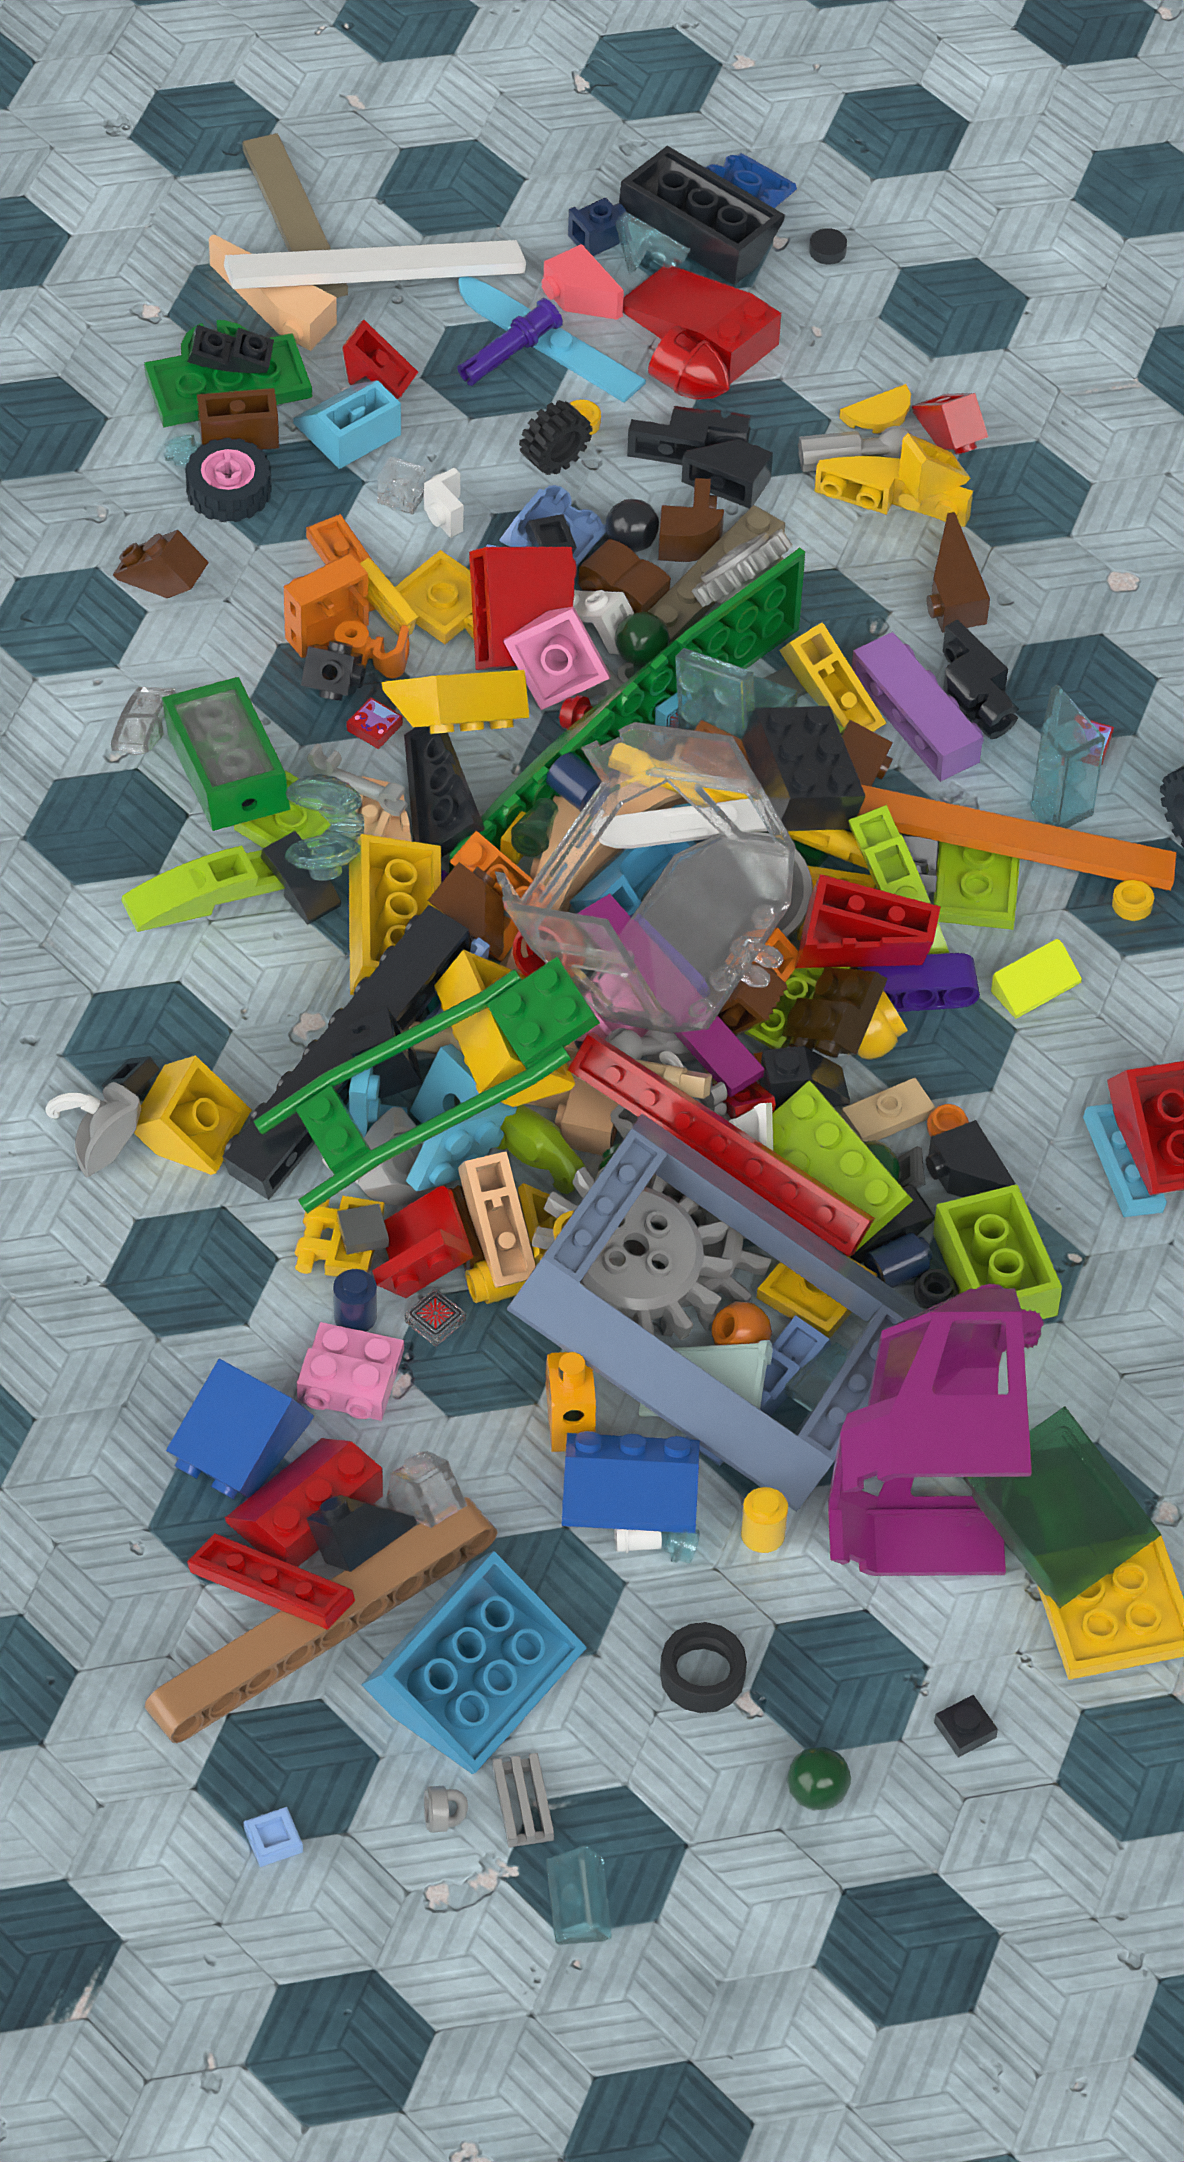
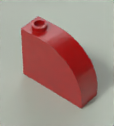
[469,547,577,671]

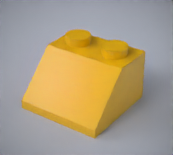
[134,1055,252,1175]

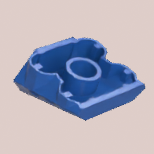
[705,153,797,208]

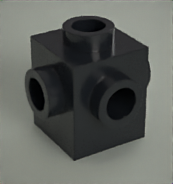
[301,641,366,701]

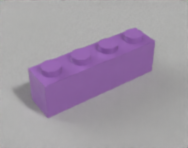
[852,632,984,782]

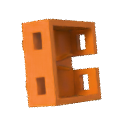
[283,553,369,658]

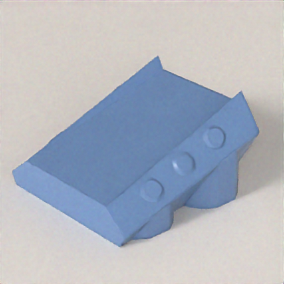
[499,485,606,567]

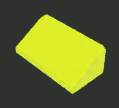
[991,938,1082,1019]

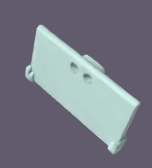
[639,1340,773,1417]

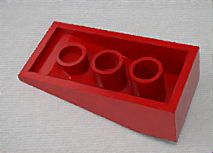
[623,264,781,384]

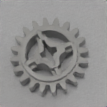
[692,529,792,607]

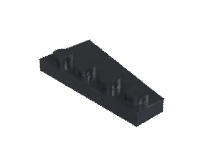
[404,726,485,858]

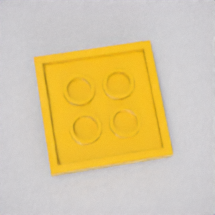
[1031,1532,1184,1680]

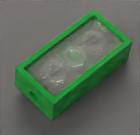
[162,676,291,831]

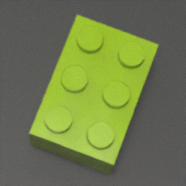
[933,1184,1062,1319]

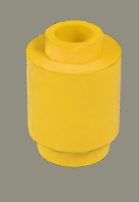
[465,1260,526,1304]

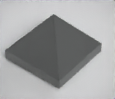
[897,1146,926,1189]

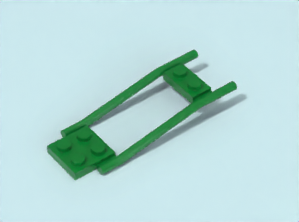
[254,957,600,1213]

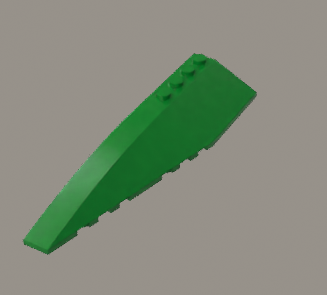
[449,548,806,873]

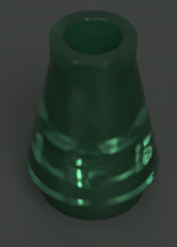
[511,798,558,857]

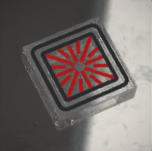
[405,1288,466,1347]

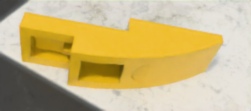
[814,456,973,527]

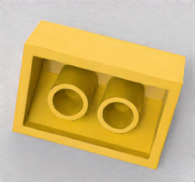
[382,670,529,734]

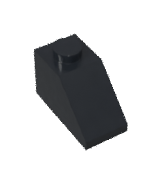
[681,439,773,509]
[759,1046,850,1112]
[925,1120,1016,1198]
[306,1495,417,1572]

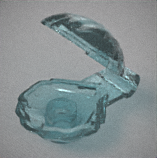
[284,774,364,880]

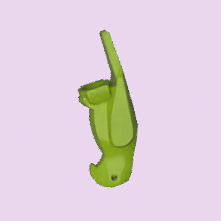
[495,1104,586,1194]

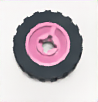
[185,438,272,522]

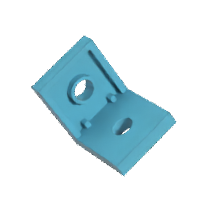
[406,1044,517,1192]

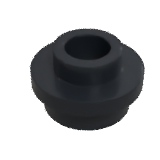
[914,1269,957,1309]

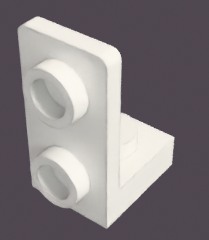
[573,590,634,654]

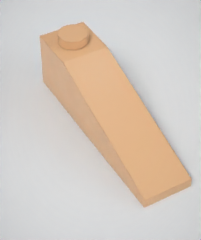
[209,234,337,351]

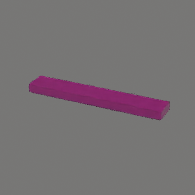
[576,894,765,1097]

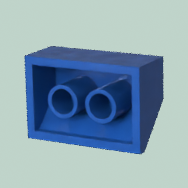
[561,1431,700,1533]

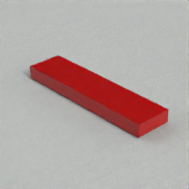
[187,1533,355,1630]

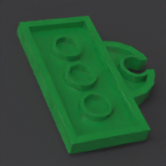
[144,320,312,428]

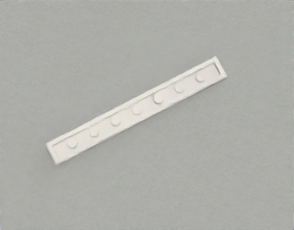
[224,240,526,289]

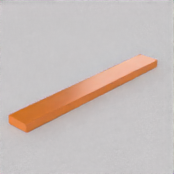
[858,785,1176,891]

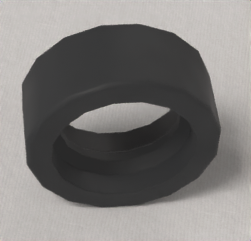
[660,1622,747,1713]

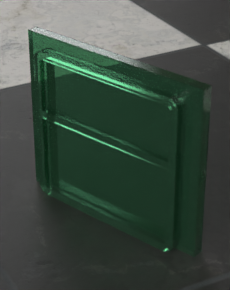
[963,1406,1162,1608]

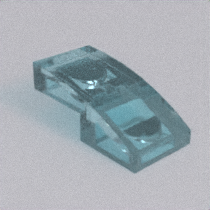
[784,1342,848,1412]

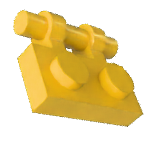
[295,1195,384,1277]

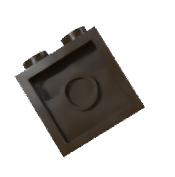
[782,967,888,1058]

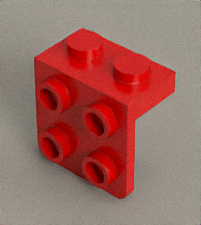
[372,1186,473,1298]

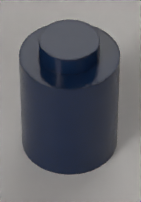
[546,752,609,814]
[863,1232,933,1288]
[333,1269,377,1332]

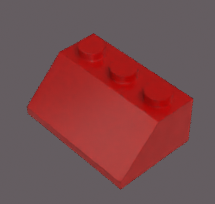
[225,1438,383,1567]

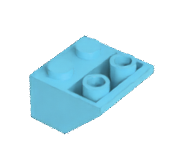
[293,380,401,469]

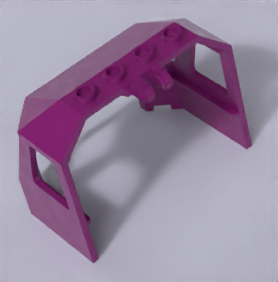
[828,1284,1044,1576]

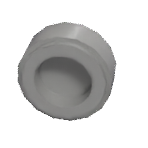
[424,1786,468,1833]

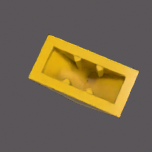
[899,433,971,502]

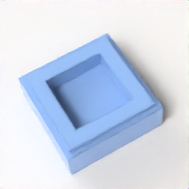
[243,1807,303,1867]

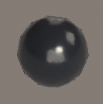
[605,498,659,553]

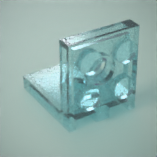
[675,648,798,740]

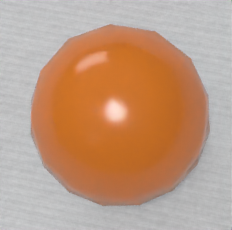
[711,1301,772,1345]

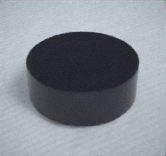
[809,228,847,264]

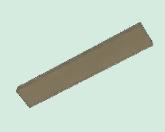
[243,133,348,298]

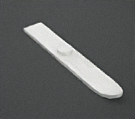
[590,797,776,849]

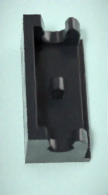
[349,1006,423,1099]

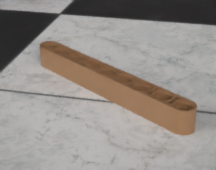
[145,1497,498,1743]

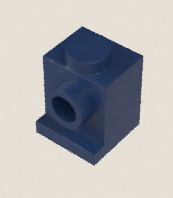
[568,197,628,256]

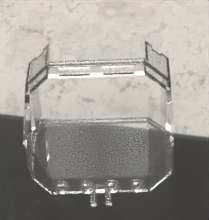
[495,722,795,1033]

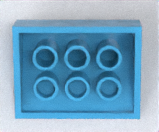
[361,1551,587,1774]

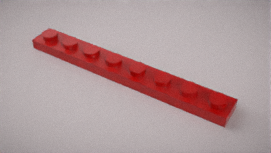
[568,1032,875,1257]

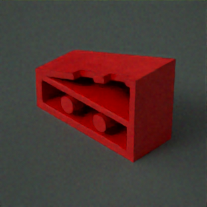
[795,874,941,968]

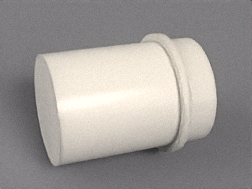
[614,1529,662,1553]

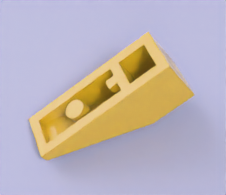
[779,622,886,732]

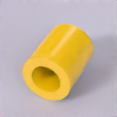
[741,1487,788,1553]

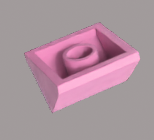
[503,606,611,710]

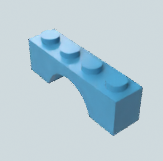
[569,802,720,916]

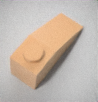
[458,1151,536,1288]

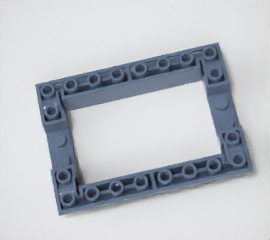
[507,1113,924,1512]

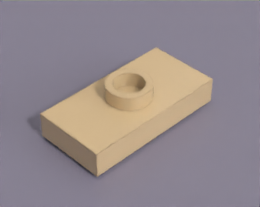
[841,1078,936,1141]

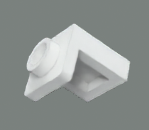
[424,468,464,538]

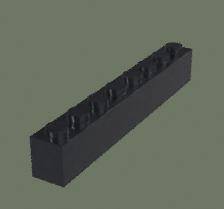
[222,905,472,1200]

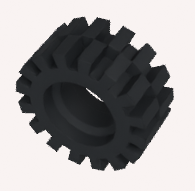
[519,400,593,475]

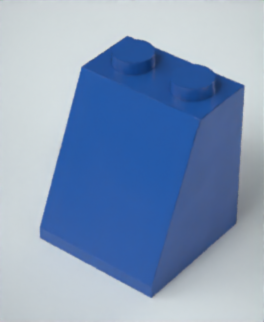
[166,1358,314,1500]

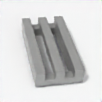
[492,1753,554,1848]

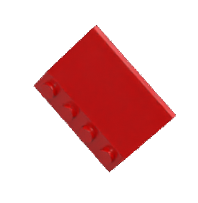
[1107,1061,1184,1196]

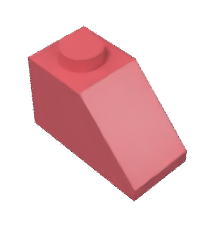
[541,244,624,320]

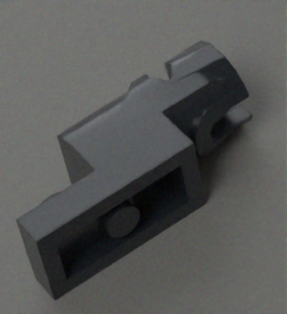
[627,406,751,465]
[942,619,1020,739]

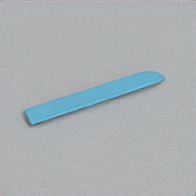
[458,276,646,403]

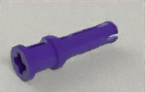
[457,298,563,386]

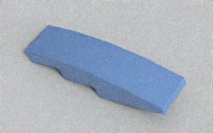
[685,1315,832,1466]

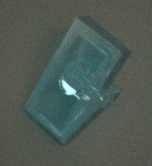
[615,212,690,274]

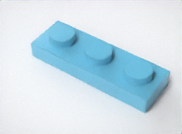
[1083,1104,1167,1218]

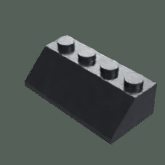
[619,145,785,285]

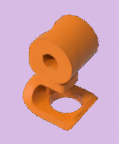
[334,620,409,679]

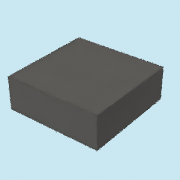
[337,1204,389,1255]

